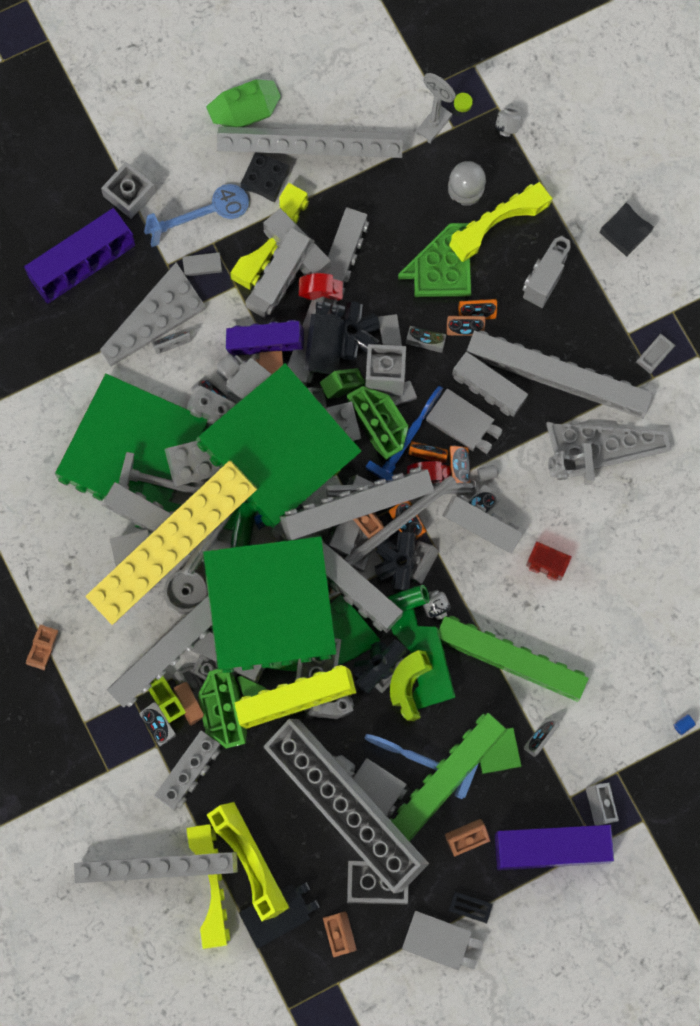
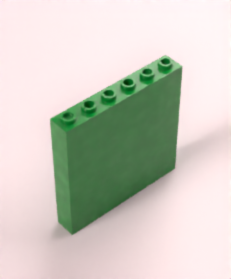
[196,363,361,528]
[55,373,209,502]
[202,537,336,673]

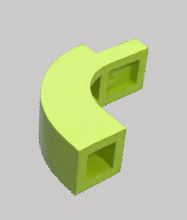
[390,650,433,721]
[148,676,186,723]

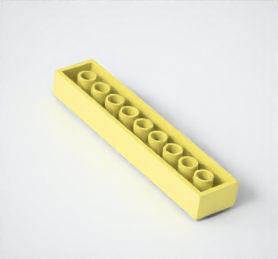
[85,460,257,625]

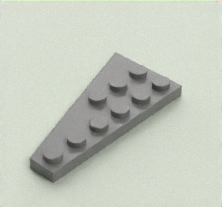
[100,263,206,367]
[546,422,671,470]

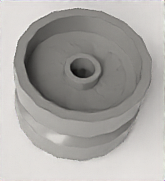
[164,570,207,614]

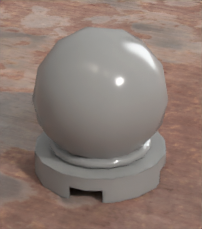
[448,161,486,206]

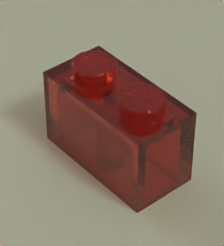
[526,541,572,581]

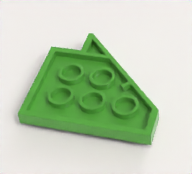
[398,223,471,297]

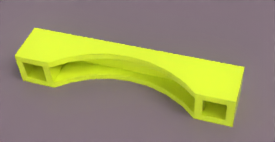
[449,182,553,262]
[231,183,309,290]
[207,802,289,921]
[186,824,231,949]

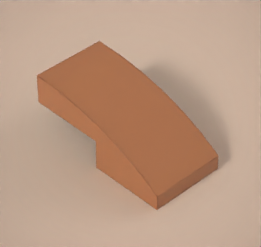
[26,625,58,670]

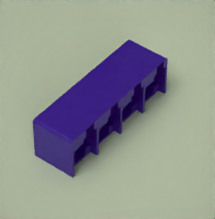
[24,208,135,304]
[495,825,614,870]

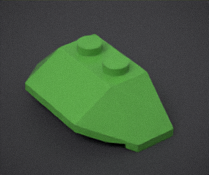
[206,79,281,127]
[346,386,408,459]
[198,669,247,748]

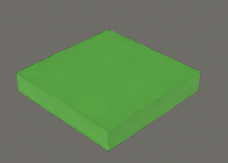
[480,728,521,774]

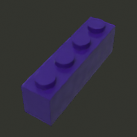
[226,320,304,356]

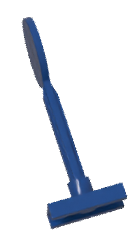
[366,386,443,481]

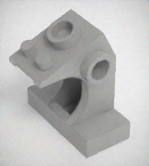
[548,443,595,485]
[304,696,354,719]

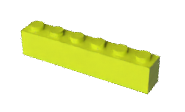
[234,665,356,729]

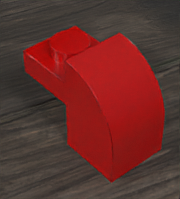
[299,273,343,301]
[407,461,451,483]

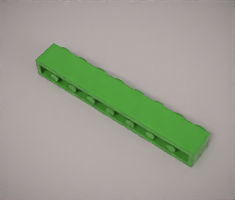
[438,616,589,702]
[389,713,508,841]

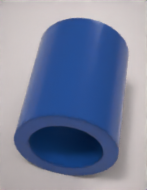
[673,714,696,735]

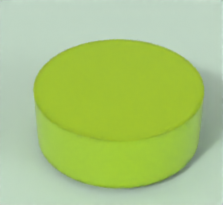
[454,93,472,112]

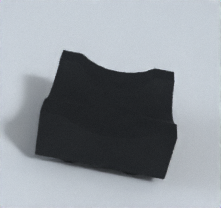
[241,152,289,202]
[599,203,654,257]

